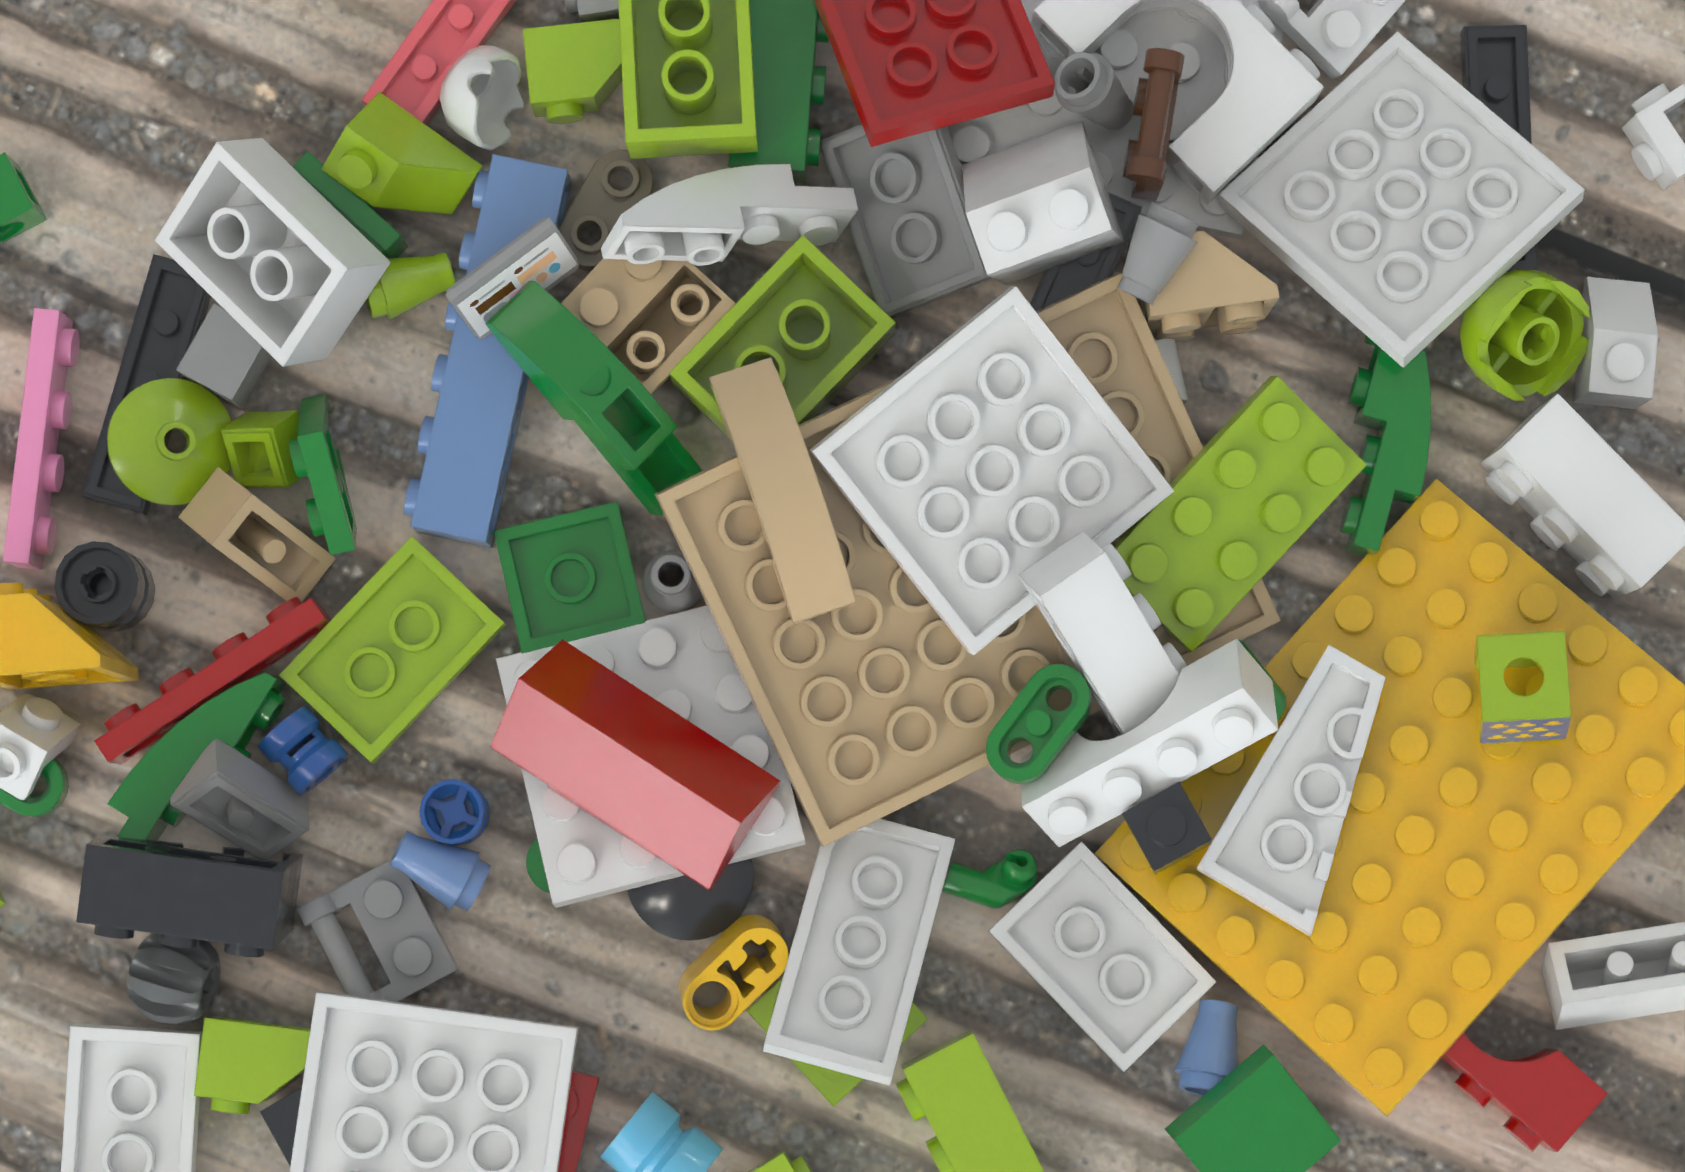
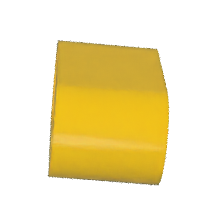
[678,914,788,1031]

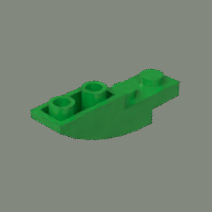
[485,281,703,516]
[1340,335,1431,556]
[107,673,287,841]

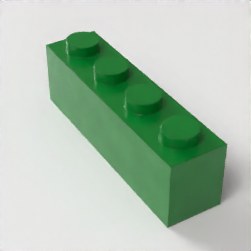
[728,0,829,184]

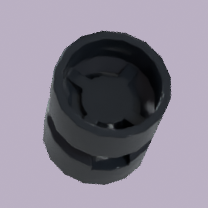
[54,541,155,632]

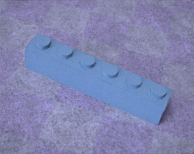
[404,154,572,548]

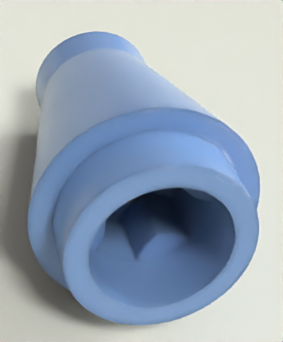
[389,831,491,911]
[1175,999,1238,1096]

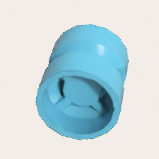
[600,1092,723,1172]

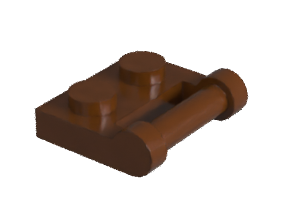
[1122,48,1185,202]

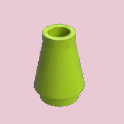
[365,252,455,321]

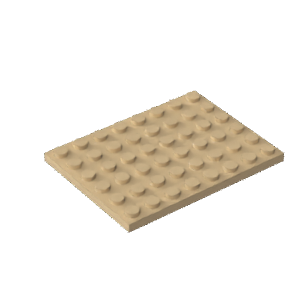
[655,272,1281,847]

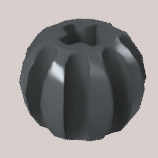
[127,933,221,1025]

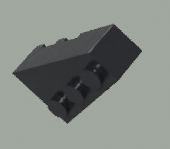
[76,835,303,957]

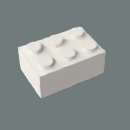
[155,138,391,367]
[1480,394,1685,599]

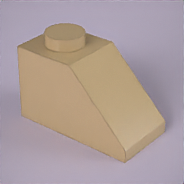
[179,467,336,602]

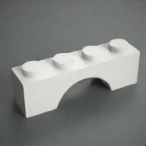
[1020,639,1278,847]

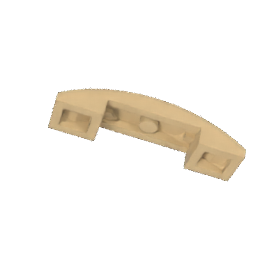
[709,357,856,624]

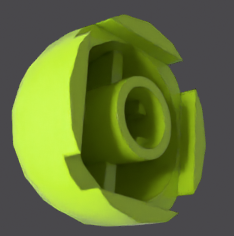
[1459,270,1590,401]

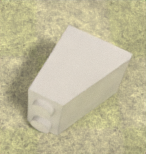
[962,121,1125,285]

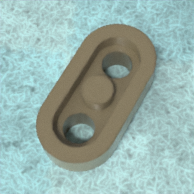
[559,150,654,271]

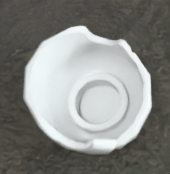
[440,45,525,151]

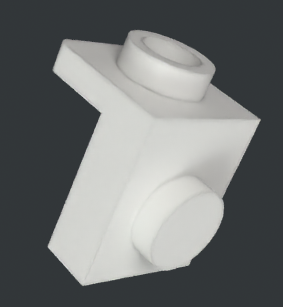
[1622,83,1685,191]
[0,692,81,800]

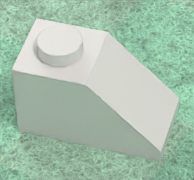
[1573,277,1658,409]

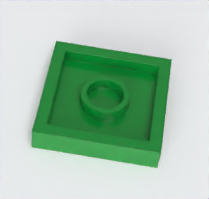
[494,501,646,654]
[1165,1045,1341,1172]

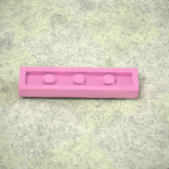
[3,308,80,570]

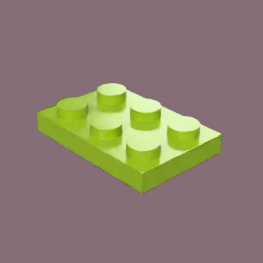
[279,536,506,764]

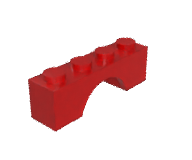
[1439,1033,1608,1153]

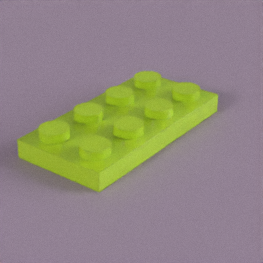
[1113,376,1367,653]

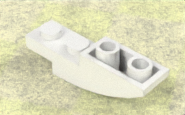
[601,164,858,266]

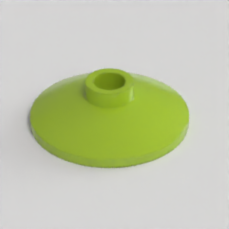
[107,378,232,505]

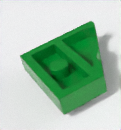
[289,393,357,555]

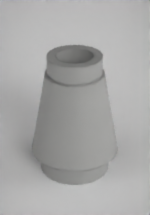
[1054,52,1134,130]
[1117,202,1199,305]
[643,550,702,613]

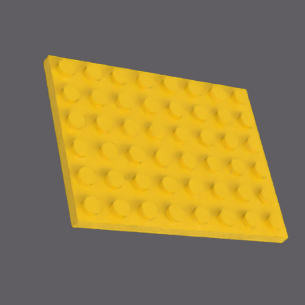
[1095,479,1685,1117]

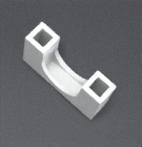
[1031,0,1324,205]

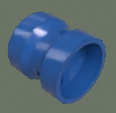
[258,706,349,796]
[419,779,490,845]

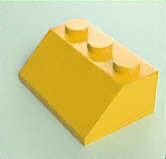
[0,583,139,690]

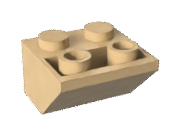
[1136,231,1280,343]
[561,259,736,395]

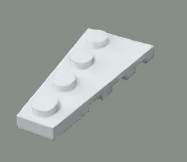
[1196,645,1386,937]

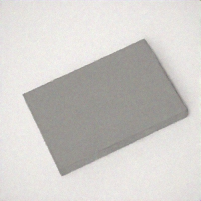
[820,123,992,318]

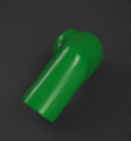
[942,849,1037,909]

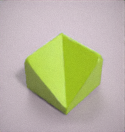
[221,410,302,488]

